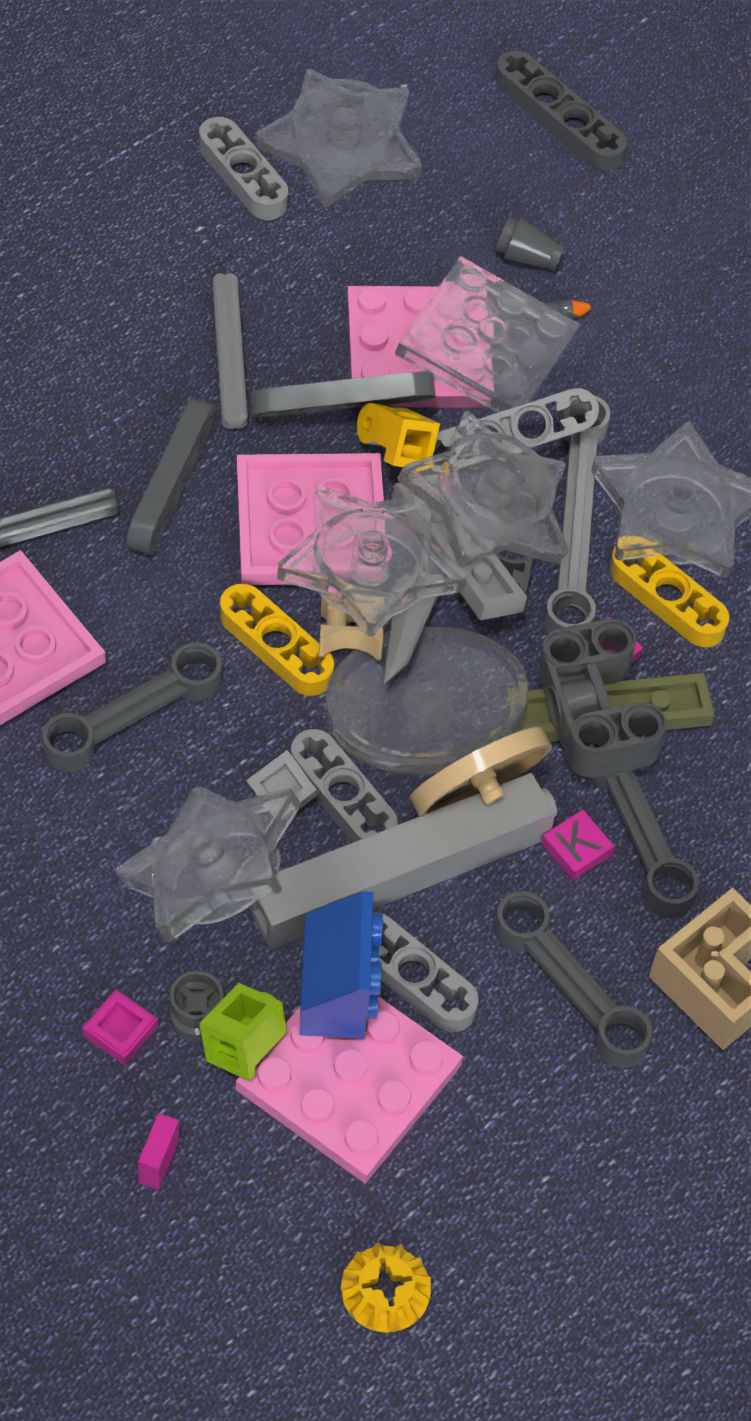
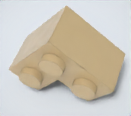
[649,887,751,1050]

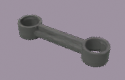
[42,642,222,772]
[588,743,699,918]
[494,891,652,1068]

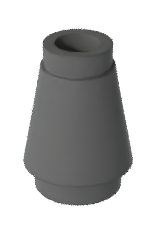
[494,217,565,271]

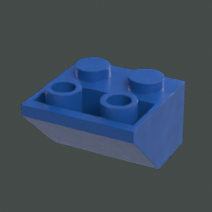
[299,891,383,1038]

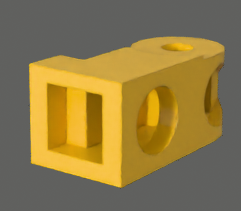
[357,403,440,470]

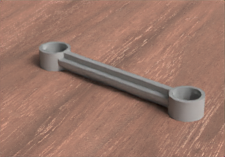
[544,395,610,634]

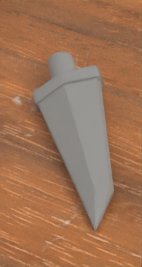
[384,561,443,684]

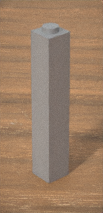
[249,773,557,950]

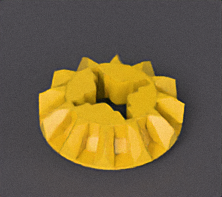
[341,1242,431,1333]

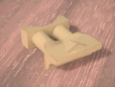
[319,592,384,660]

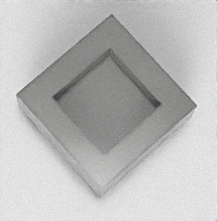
[246,750,320,824]

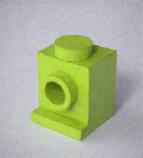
[199,983,287,1081]

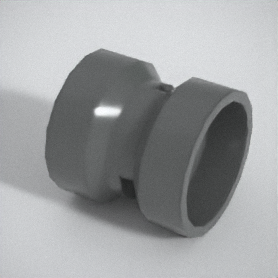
[169,970,224,1043]

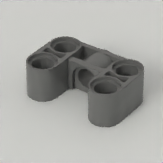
[538,619,667,778]

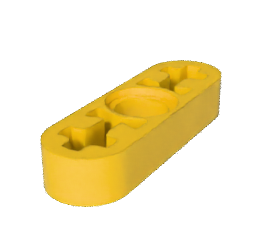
[610,538,729,647]
[220,584,334,696]

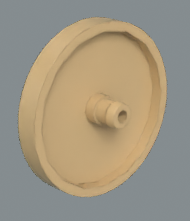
[409,727,552,816]

